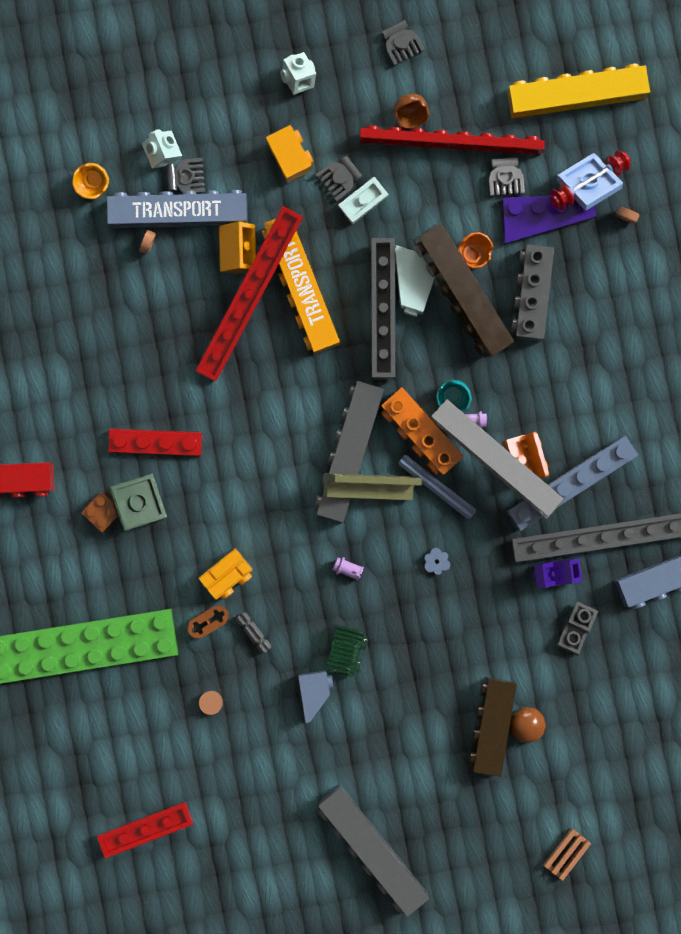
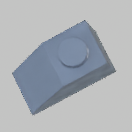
[299,670,334,723]

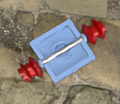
[549,150,631,211]

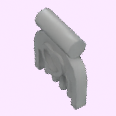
[489,157,525,196]

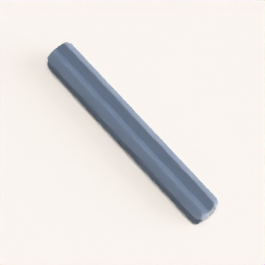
[398,455,476,519]

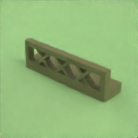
[323,473,422,500]

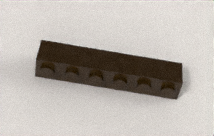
[412,222,514,358]

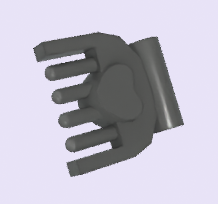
[381,20,425,66]
[315,156,362,202]
[166,158,205,194]

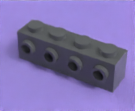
[511,244,554,342]

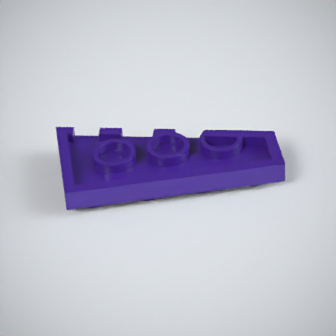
[502,196,596,245]

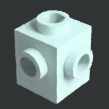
[280,52,316,94]
[142,130,182,168]

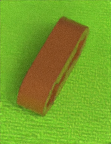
[188,605,229,638]

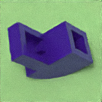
[533,559,583,588]

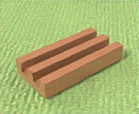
[543,828,591,881]

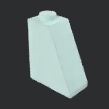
[395,245,435,317]

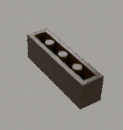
[468,677,517,777]

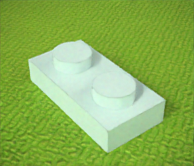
[338,177,389,224]

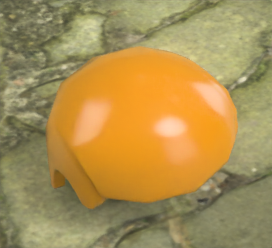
[72,163,109,199]

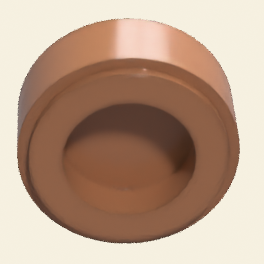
[615,206,640,224]
[139,230,156,254]
[199,691,223,715]

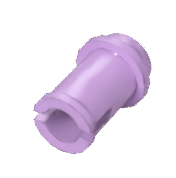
[465,411,487,428]
[333,557,364,581]

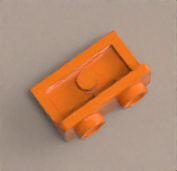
[502,432,549,479]

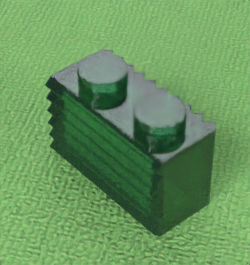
[325,624,368,677]

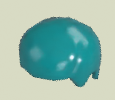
[436,380,472,412]

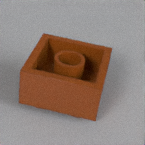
[81,492,118,533]

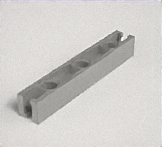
[431,399,564,519]

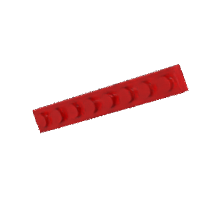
[360,125,545,155]
[196,206,303,381]

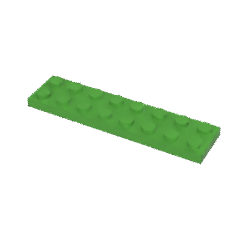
[0,609,179,684]

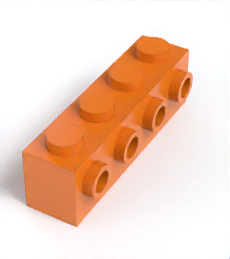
[381,387,464,476]

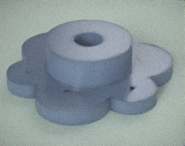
[424,548,450,575]

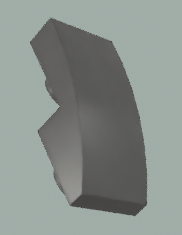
[556,602,598,656]

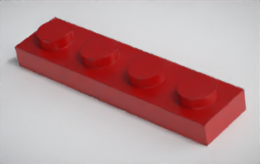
[108,429,202,456]
[97,801,194,858]

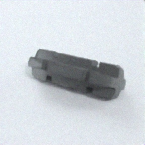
[236,612,271,654]

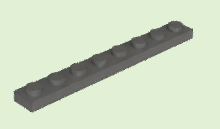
[511,513,681,562]

